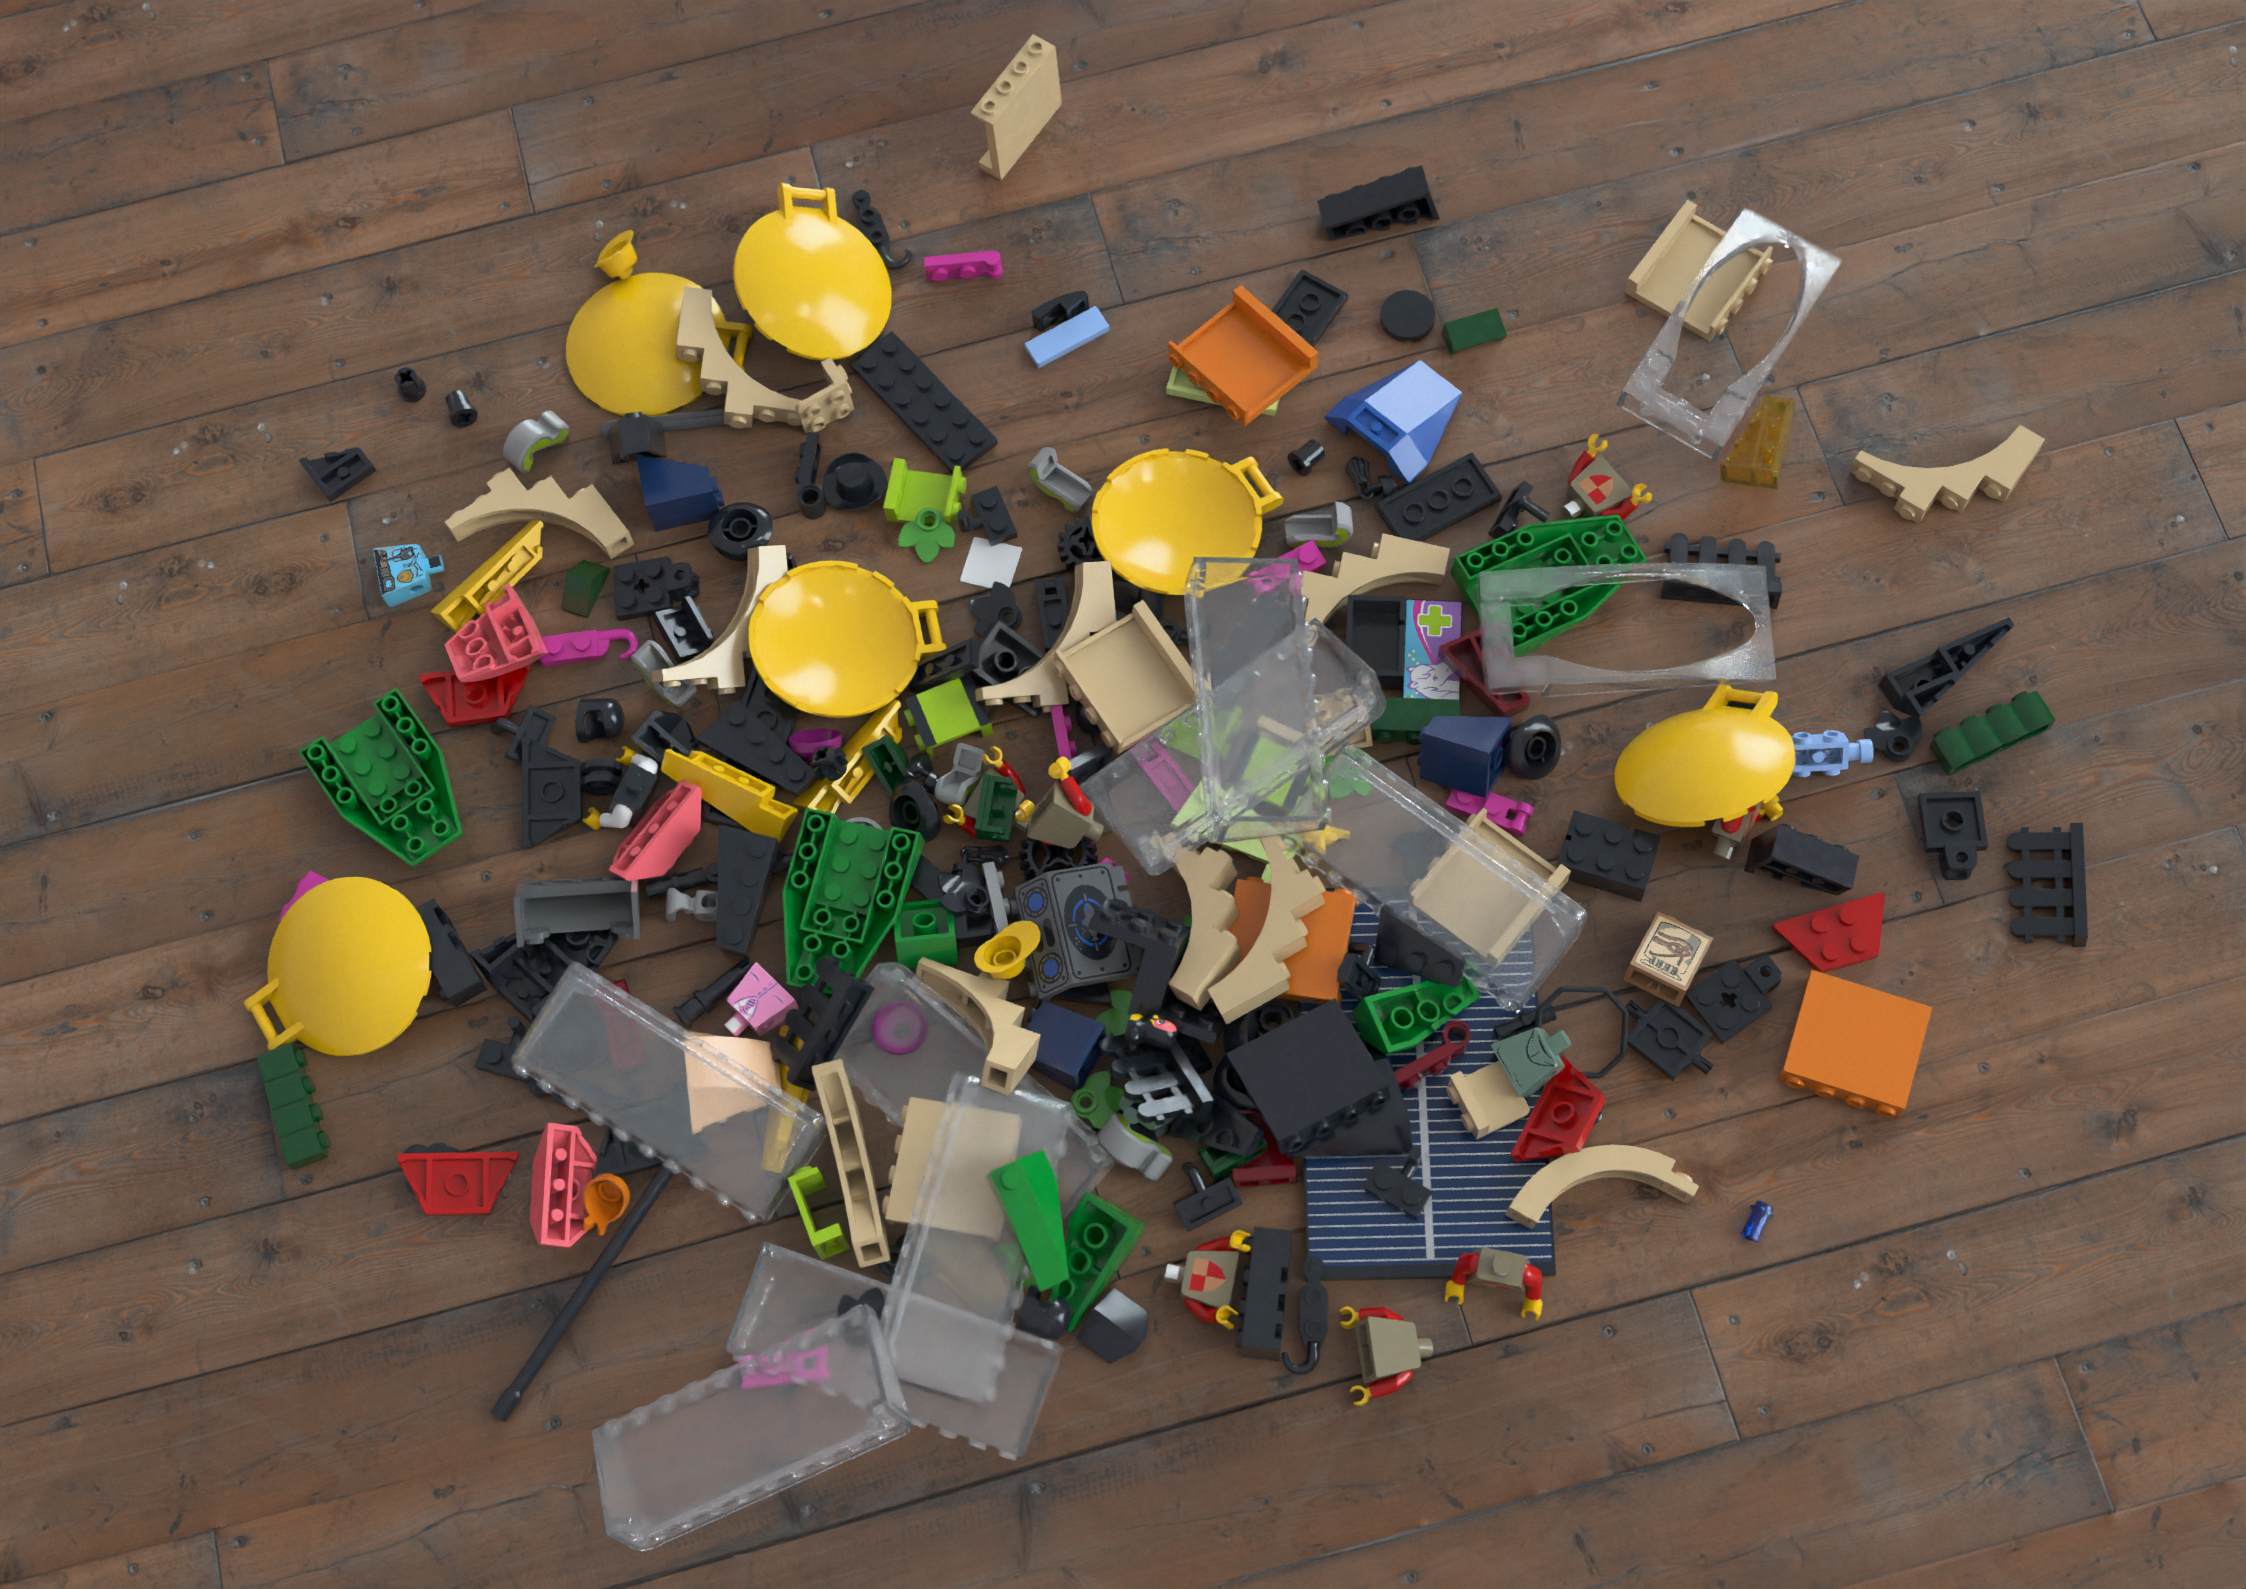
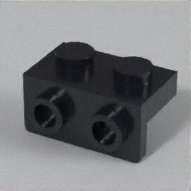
[653,595,714,664]

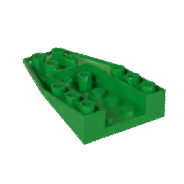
[1450,514,1647,662]
[298,687,463,868]
[783,807,925,995]

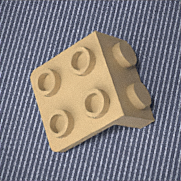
[796,357,855,434]
[1446,1061,1530,1140]

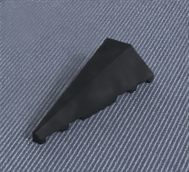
[1878,617,2014,719]

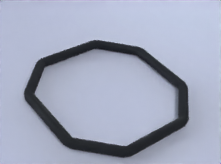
[1535,986,1629,1078]

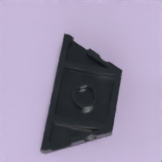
[522,737,583,849]
[592,1100,710,1179]

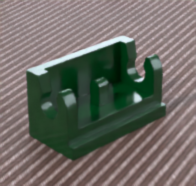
[1441,308,1507,355]
[975,773,1018,843]
[1197,1136,1268,1181]

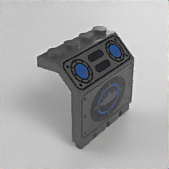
[1008,862,1144,1007]

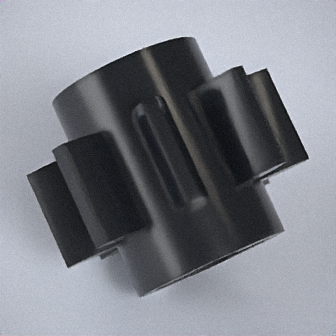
[811,746,849,781]

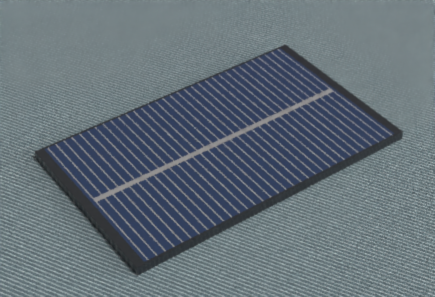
[1297,886,1556,1281]

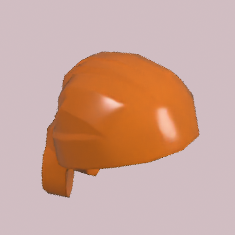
[582,1173,630,1236]

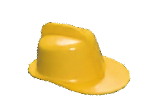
[594,230,638,280]
[974,920,1041,980]

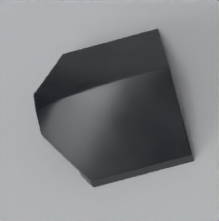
[630,709,699,768]
[1076,1288,1148,1364]

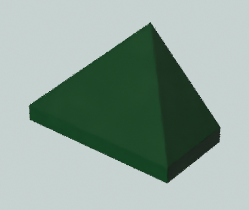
[861,734,910,798]

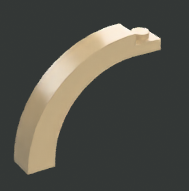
[1505,1145,1699,1230]

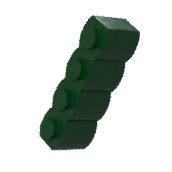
[1929,691,2056,776]
[257,1042,331,1170]

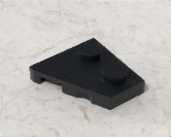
[299,447,376,502]

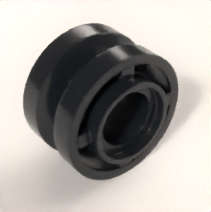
[581,759,622,796]
[1253,1001,1294,1039]

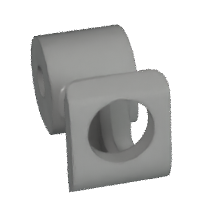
[665,888,717,923]

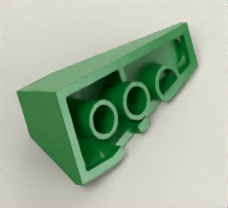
[1352,970,1480,1055]
[986,1150,1069,1292]
[1049,1192,1147,1332]

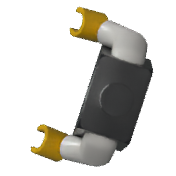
[582,746,660,830]

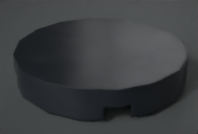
[1380,290,1436,342]

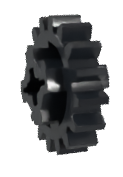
[1057,515,1105,571]

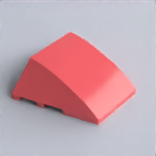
[444,583,549,682]

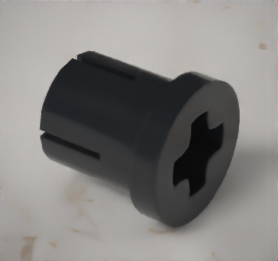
[395,367,426,402]
[445,390,478,428]
[1288,439,1325,476]

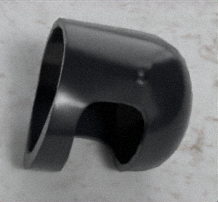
[575,698,625,743]
[1018,1284,1072,1341]

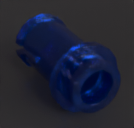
[1740,1200,1774,1243]

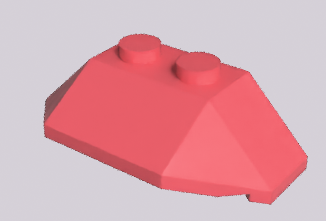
[609,780,702,881]
[529,1122,598,1248]

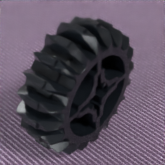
[1018,836,1098,881]

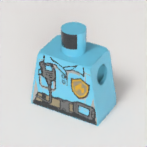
[373,544,444,608]

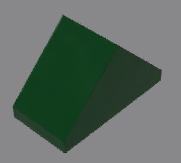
[561,560,610,618]

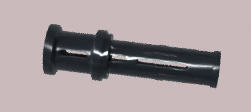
[672,956,754,1030]

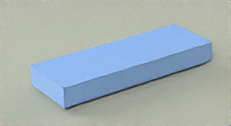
[1024,306,1110,369]

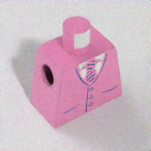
[724,962,800,1037]

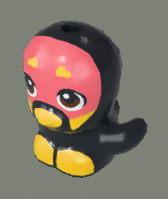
[1125,1013,1177,1051]

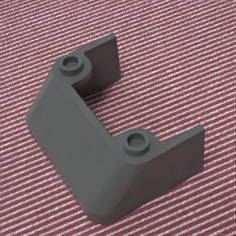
[514,875,641,947]

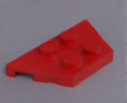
[419,664,531,728]
[1771,892,1885,973]
[1510,1055,1606,1162]
[397,1152,518,1216]

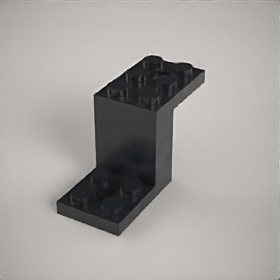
[1088,899,1224,1044]

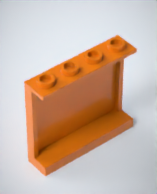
[1168,285,1318,426]
[1228,876,1359,1007]
[1778,970,1932,1118]

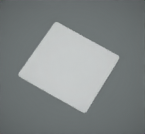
[960,537,1022,588]

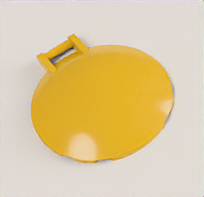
[733,183,892,360]
[566,273,753,417]
[1091,448,1284,595]
[748,561,947,718]
[1614,684,1796,827]
[243,877,432,1056]

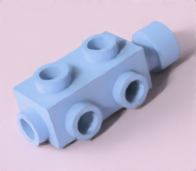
[1791,730,1873,777]

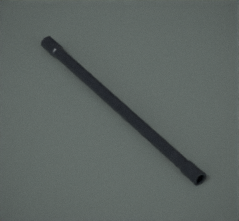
[490,1123,704,1422]

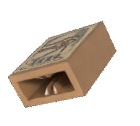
[1623,911,1714,1007]

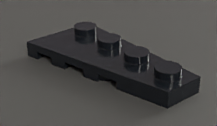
[696,700,818,797]

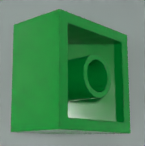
[894,899,959,969]

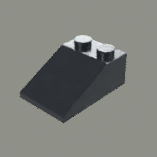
[964,620,1045,718]

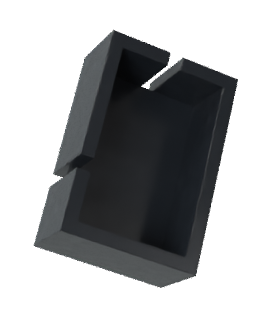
[1345,595,1406,690]
[1556,810,1661,902]

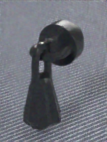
[1345,456,1397,500]
[905,753,939,796]
[952,845,1009,876]

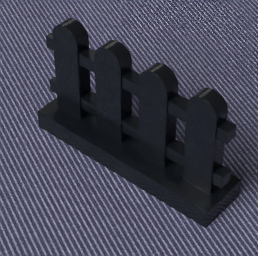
[1661,533,1782,609]
[2007,823,2088,947]
[770,956,875,1092]
[1097,1032,1214,1126]

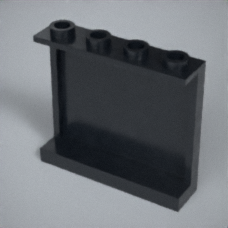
[1226,998,1391,1155]

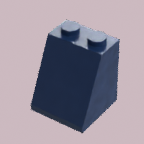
[636,456,725,532]
[1417,716,1512,799]
[1026,1000,1107,1092]

